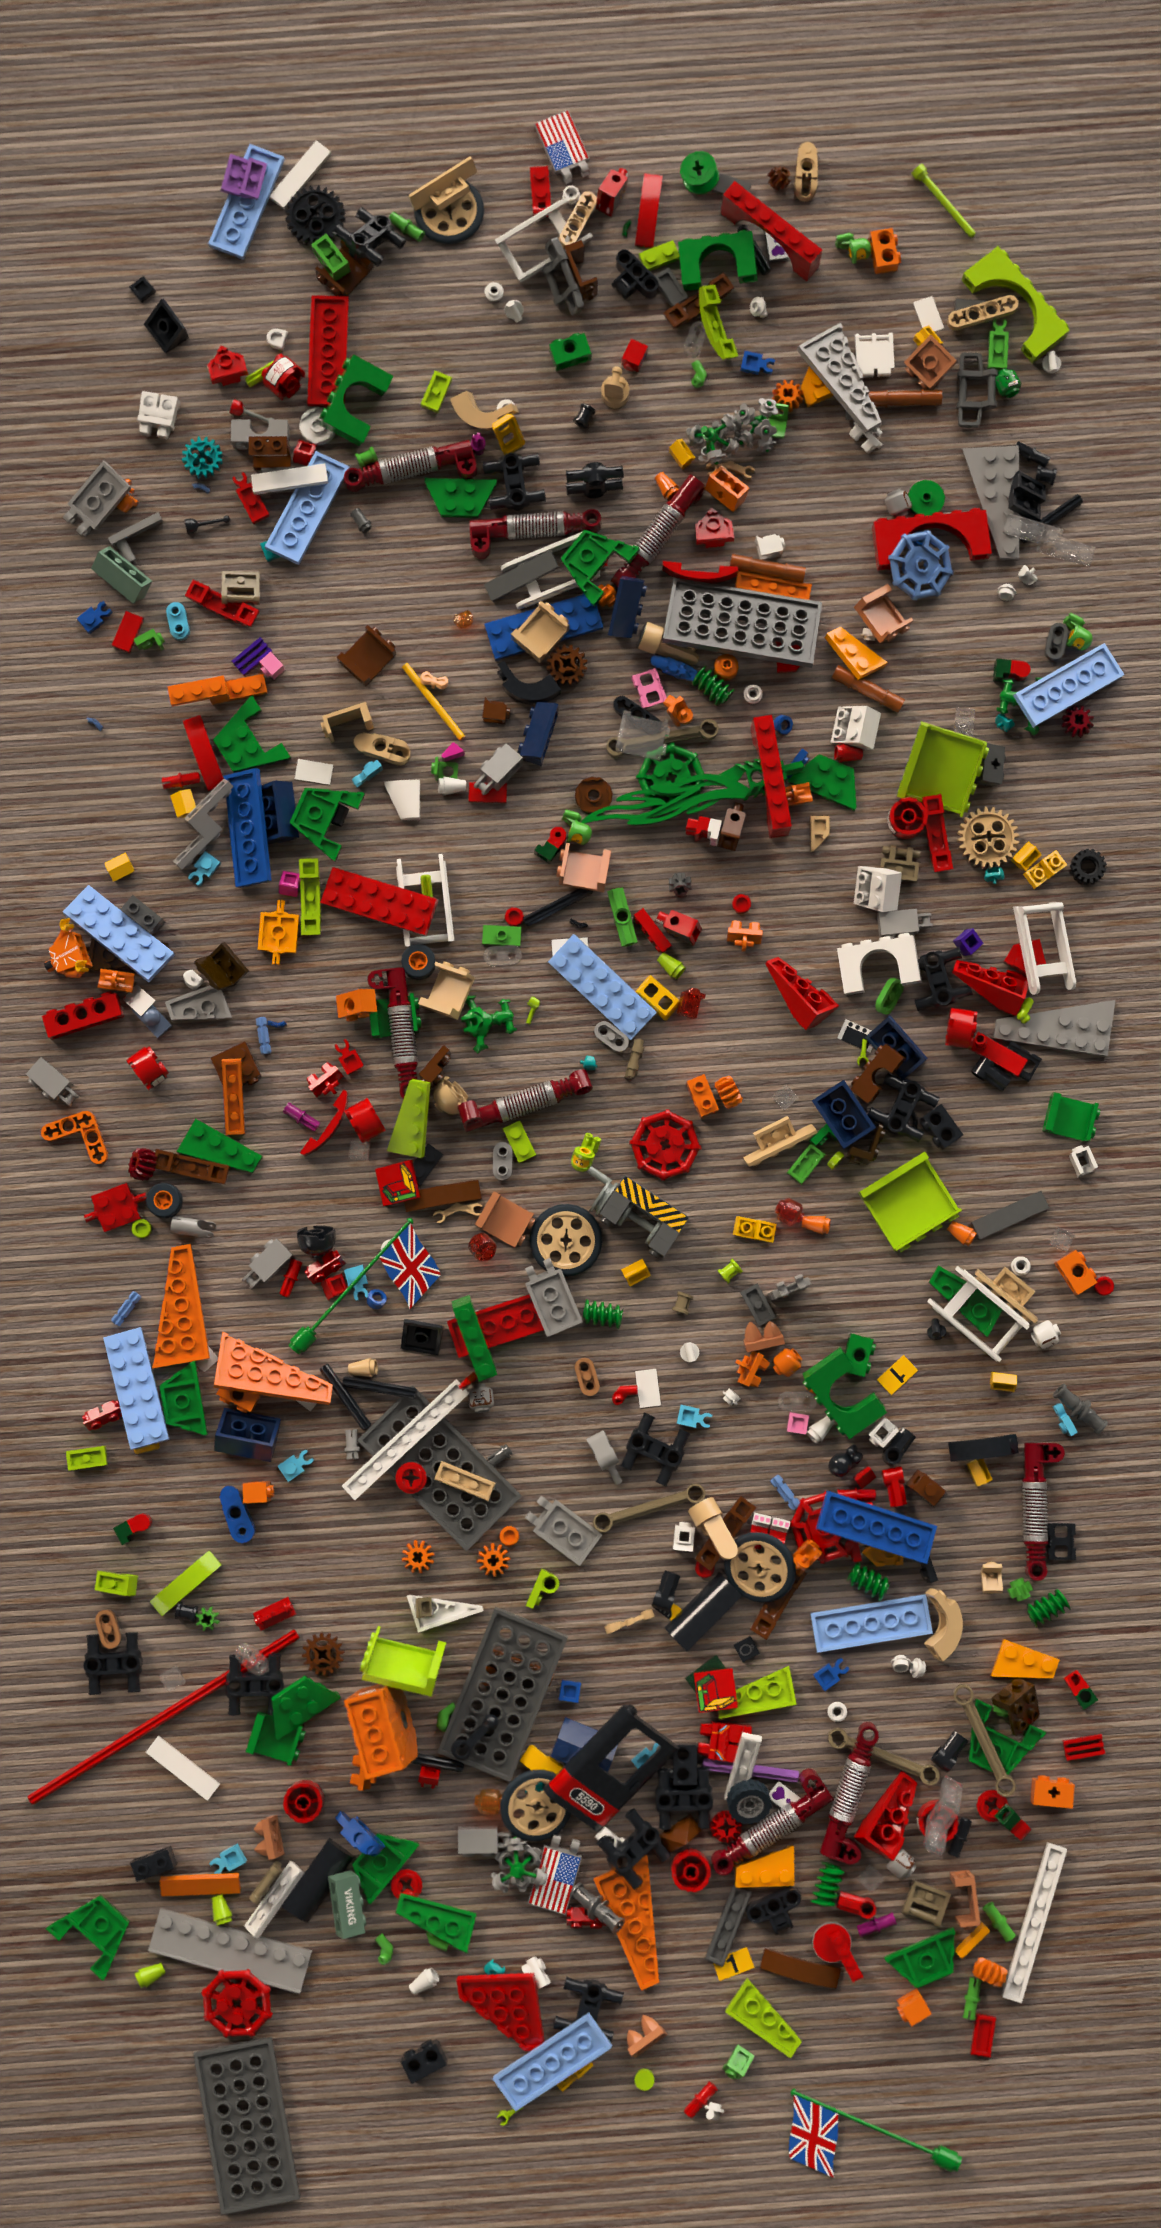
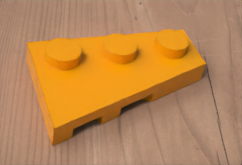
[824,627,888,680]
[990,1639,1060,1678]
[735,1845,794,1888]

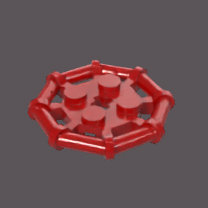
[629,1109,701,1181]
[790,1491,855,1564]
[201,1969,273,2038]

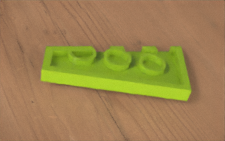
[387,1079,431,1158]
[718,1666,797,1719]

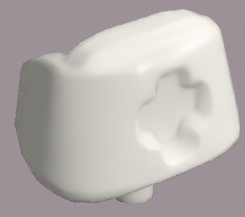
[1018,565,1037,585]
[183,970,203,990]

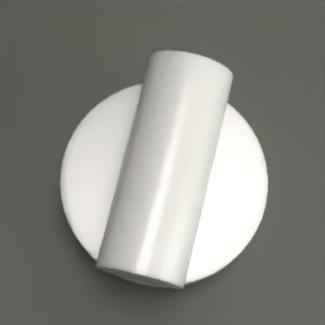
[750,297,768,318]
[505,300,523,322]
[1042,351,1061,373]
[680,1342,699,1362]
[704,2102,724,2120]

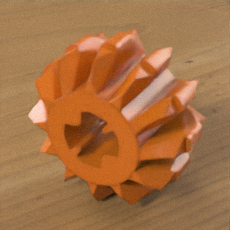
[772,380,804,413]
[715,1076,743,1109]
[402,1540,435,1574]
[477,1543,510,1577]
[972,1957,1008,1987]

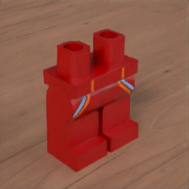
[697,1721,752,1763]

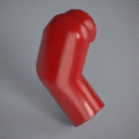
[612,1385,638,1405]

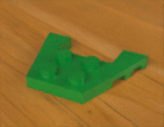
[561,530,640,607]
[213,696,291,773]
[290,788,365,862]
[968,1698,1046,1775]
[46,1895,130,1981]

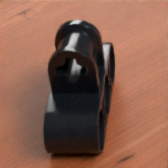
[611,249,659,299]
[746,1886,801,1935]

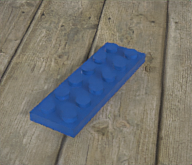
[484,594,603,661]
[224,768,272,888]
[816,1491,937,1564]

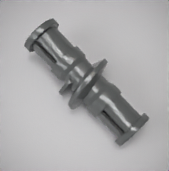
[1053,1384,1108,1434]
[570,1883,625,1934]

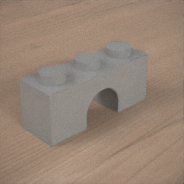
[231,419,290,450]

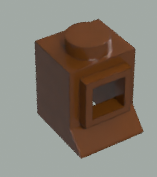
[482,697,511,725]

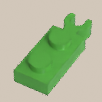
[987,318,1009,370]

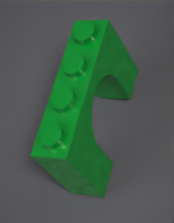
[678,230,758,292]
[319,354,393,446]
[451,1295,497,1382]
[802,1347,887,1439]

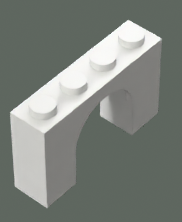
[837,933,922,995]

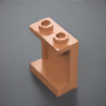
[854,584,914,643]

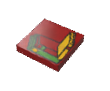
[375,1160,420,1206]
[694,1668,738,1713]

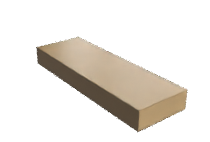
[434,1461,496,1501]

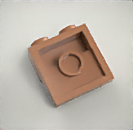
[904,335,957,390]

